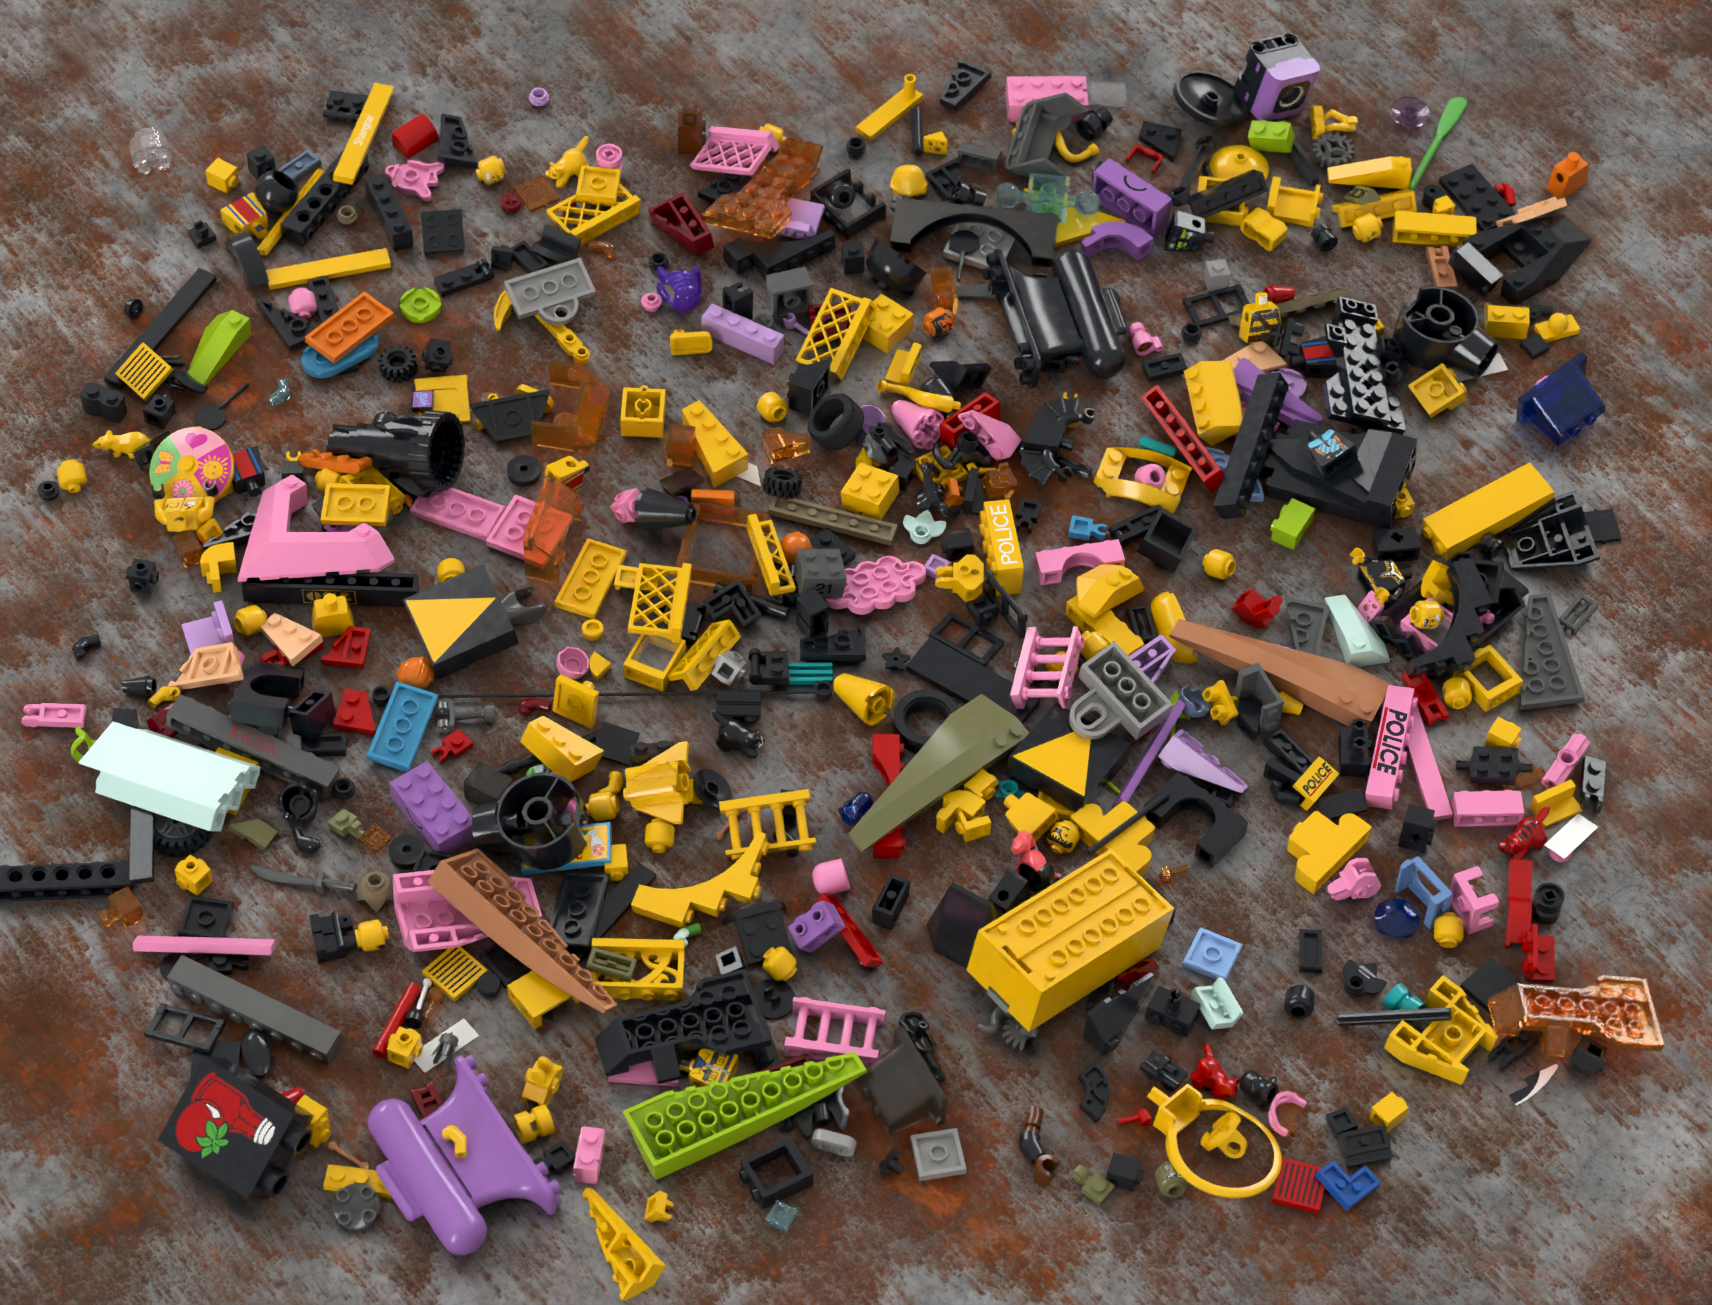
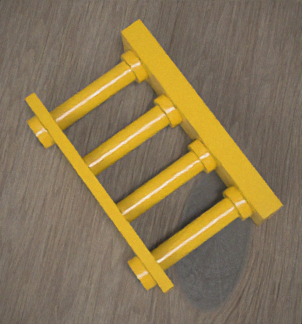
[719,789,817,861]

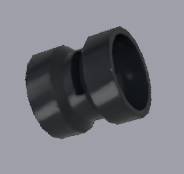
[1311,223,1338,252]

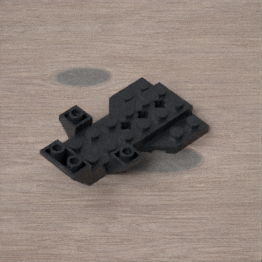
[1322,296,1406,435]
[594,969,771,1084]

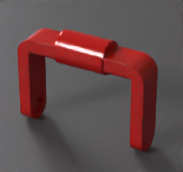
[1125,145,1163,174]

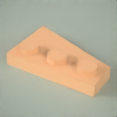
[1222,341,1287,374]
[261,613,323,667]

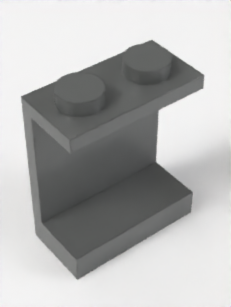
[1235,663,1284,735]

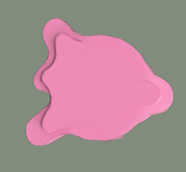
[385,160,444,202]

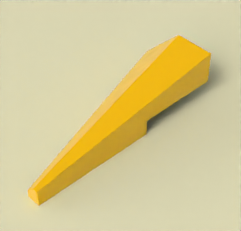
[582,1187,666,1301]

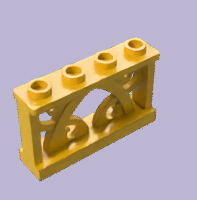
[591,938,685,1001]

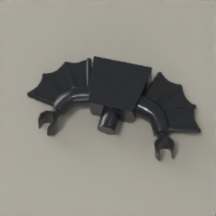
[1019,397,1095,487]

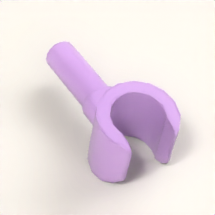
[783,313,809,335]

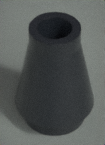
[122,675,157,697]

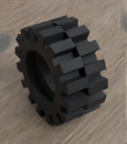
[378,344,418,383]
[763,466,803,499]

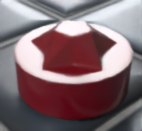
[500,193,521,213]

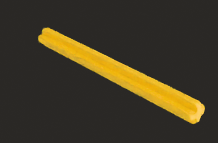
[257,169,325,256]

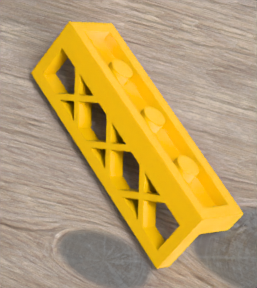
[1331,189,1417,228]
[747,514,796,596]
[667,619,741,691]

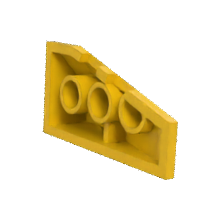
[1327,156,1412,189]

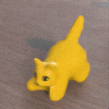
[545,136,589,188]

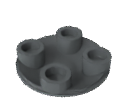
[332,1184,381,1231]

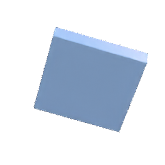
[1182,927,1243,982]

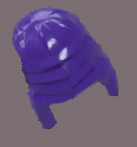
[657,265,702,313]

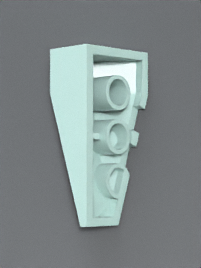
[1324,595,1390,667]

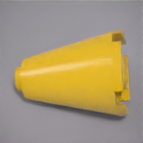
[833,673,895,726]

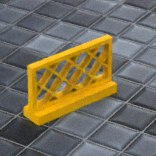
[546,183,641,246]
[795,288,877,380]
[628,563,692,643]

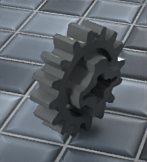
[1312,132,1355,167]

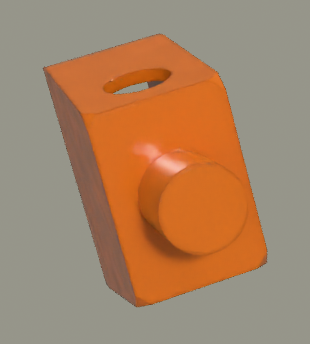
[1546,152,1589,199]

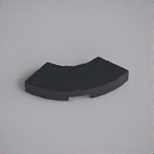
[1078,1061,1109,1123]

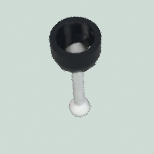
[404,978,432,1029]

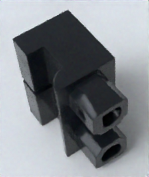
[309,911,357,964]

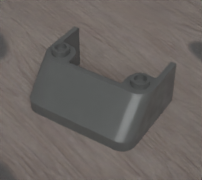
[1005,92,1087,182]

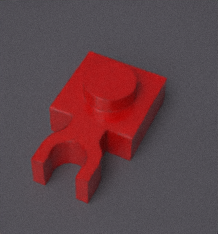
[432,729,473,765]

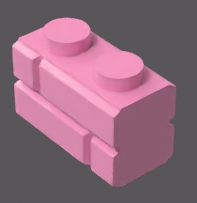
[573,1126,605,1184]

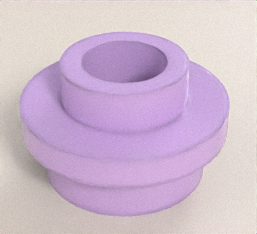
[529,88,549,106]

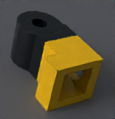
[1422,184,1455,215]

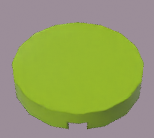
[400,287,441,323]

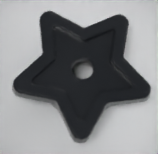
[882,647,910,671]

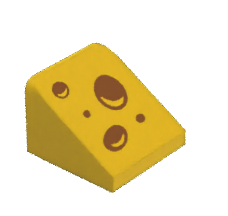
[923,131,948,155]

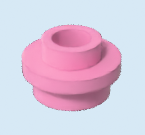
[641,293,662,312]

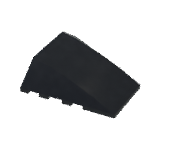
[926,882,996,969]

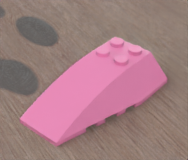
[393,870,542,952]

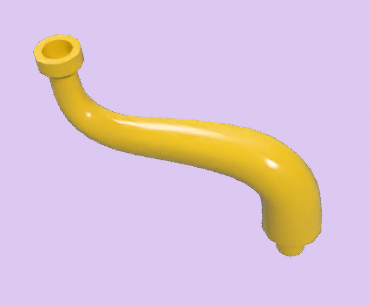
[877,380,961,413]

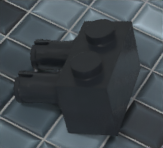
[1338,718,1372,777]

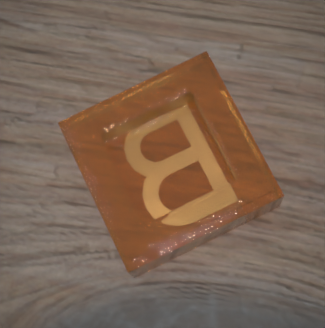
[359,823,392,854]

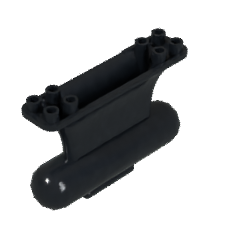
[983,248,1128,389]

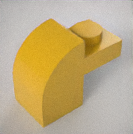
[200,542,237,593]
[1421,560,1453,605]
[936,790,986,834]

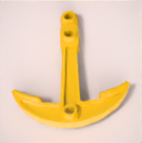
[494,290,590,366]

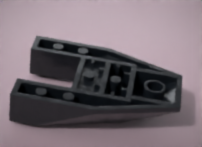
[1462,215,1591,305]

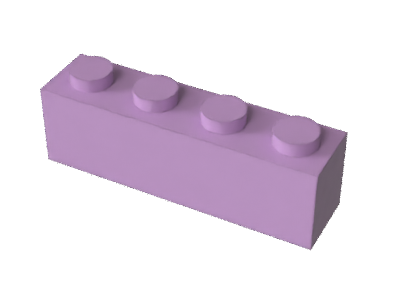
[702,303,784,365]

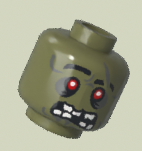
[1155,1161,1189,1198]

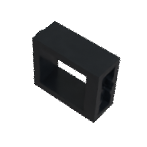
[738,1137,814,1209]

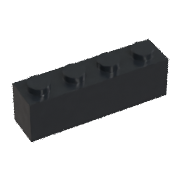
[365,173,413,252]

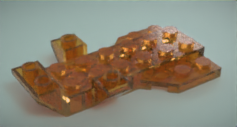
[701,137,823,239]
[1488,975,1664,1057]

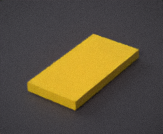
[554,538,628,619]

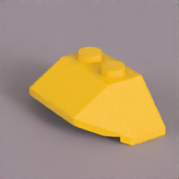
[1076,564,1144,618]

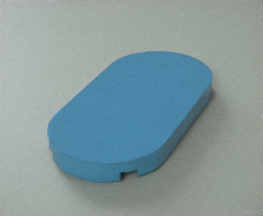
[302,332,379,378]

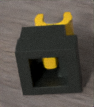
[281,451,305,482]

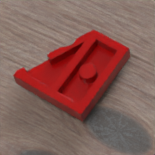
[321,626,371,669]
[333,688,376,736]

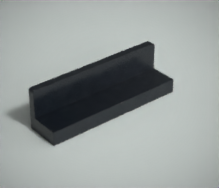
[1187,169,1268,219]

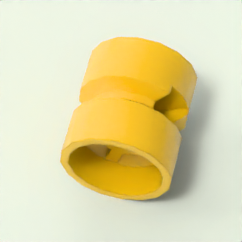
[513,1104,555,1144]

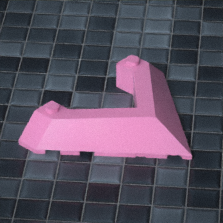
[238,475,395,582]

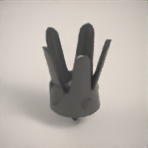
[431,1032,459,1068]

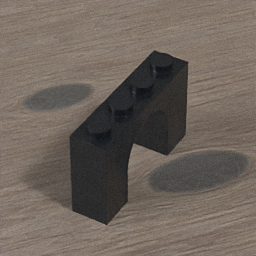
[227,661,305,729]
[1144,772,1248,868]

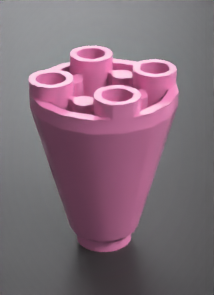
[891,400,944,450]

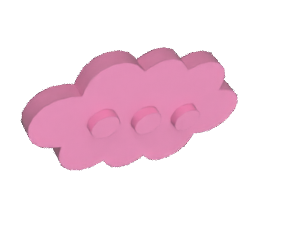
[824,556,926,615]

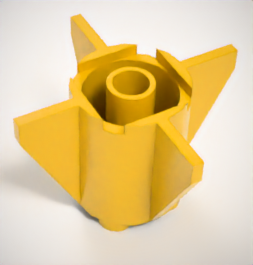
[623,741,703,824]

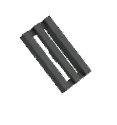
[1559,593,1599,635]

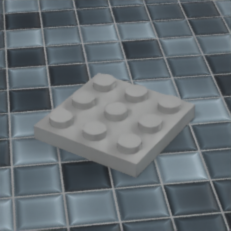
[943,223,1016,269]

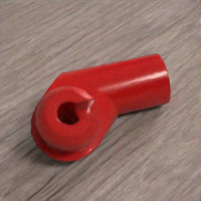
[1494,183,1516,207]

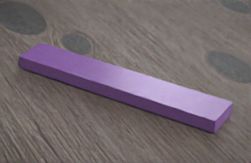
[1112,699,1185,808]

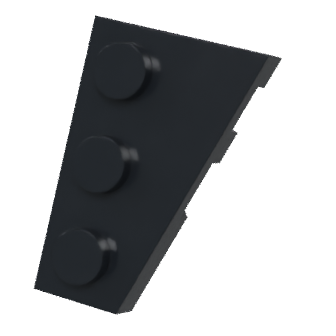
[939,59,991,111]
[437,113,478,169]
[800,624,866,661]

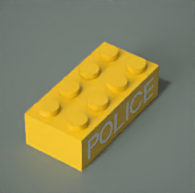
[979,499,1024,596]

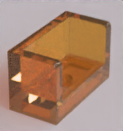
[930,267,958,314]

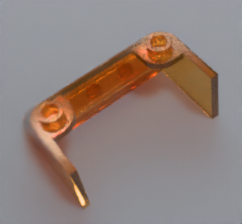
[531,360,610,453]
[523,476,584,584]

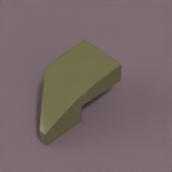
[228,819,278,851]

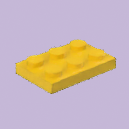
[321,483,392,527]

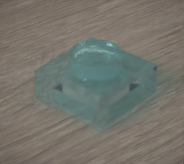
[766,1200,798,1233]

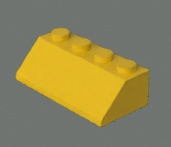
[1184,361,1244,446]

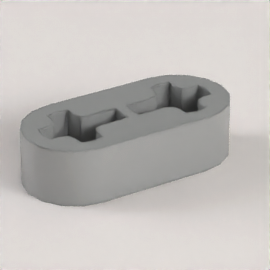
[810,1129,857,1157]

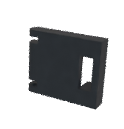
[649,594,706,645]

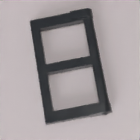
[1182,284,1250,328]
[984,570,1028,639]
[929,611,1005,667]
[144,1003,227,1053]

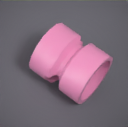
[596,144,623,176]

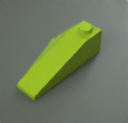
[187,310,252,385]

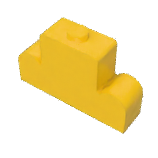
[1070,801,1155,877]
[1287,811,1372,895]

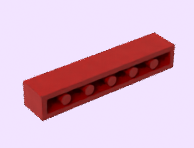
[1141,384,1224,493]

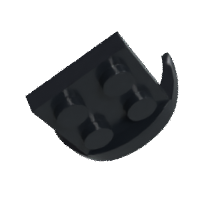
[721,900,793,966]

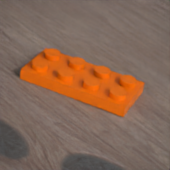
[305,291,394,364]

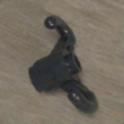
[932,431,993,470]
[914,462,960,519]

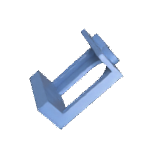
[1395,856,1453,929]

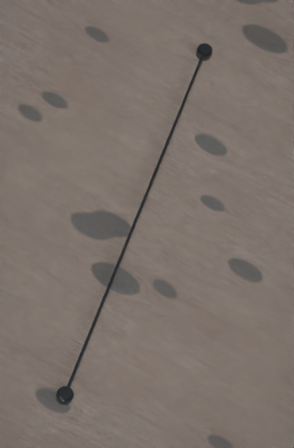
[372,681,832,706]

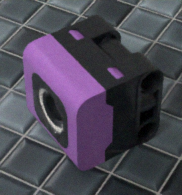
[1234,33,1320,121]

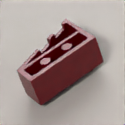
[648,192,715,256]

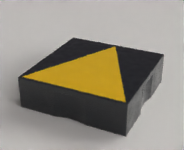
[403,565,519,679]
[1006,703,1131,812]

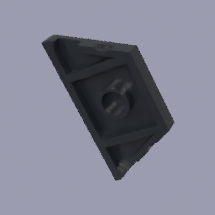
[469,389,550,443]

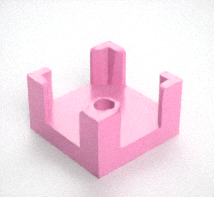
[1450,866,1499,935]

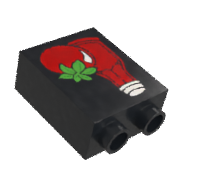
[158,1056,314,1199]

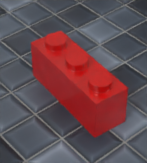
[939,392,1001,450]

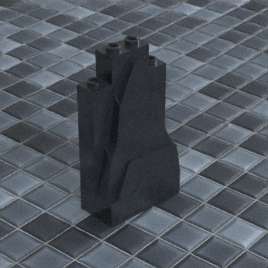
[1259,419,1417,529]

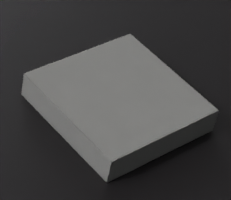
[910,1128,966,1181]

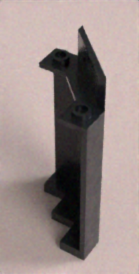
[1371,551,1529,677]

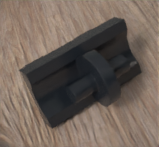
[1268,318,1305,358]
[1139,1050,1188,1092]

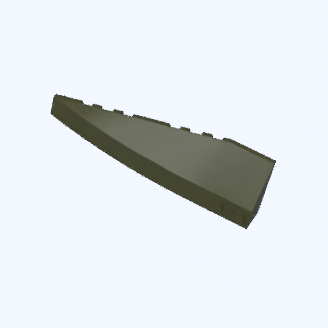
[847,694,1029,853]

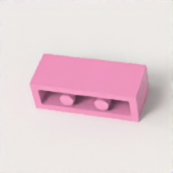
[1451,790,1524,827]

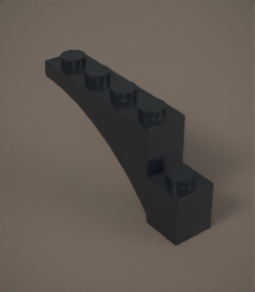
[723,229,835,279]

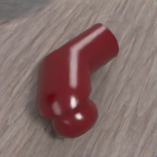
[518,697,552,715]

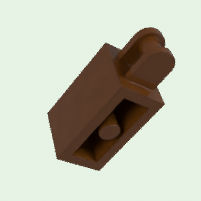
[678,106,706,154]

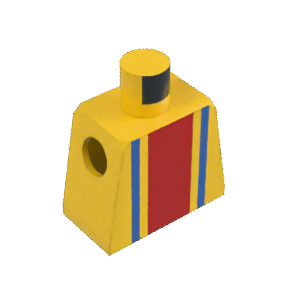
[220,192,268,239]
[542,456,590,506]

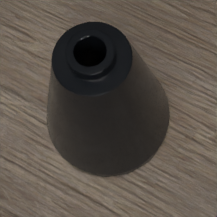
[634,488,697,531]

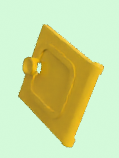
[414,375,471,423]

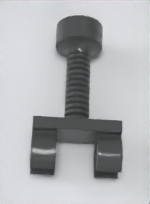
[436,700,495,734]

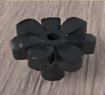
[879,1148,904,1176]

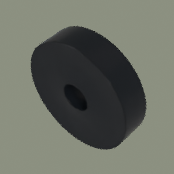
[507,455,541,487]
[388,834,425,869]

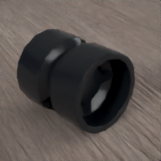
[1076,104,1113,141]
[949,180,987,207]
[1532,882,1565,925]

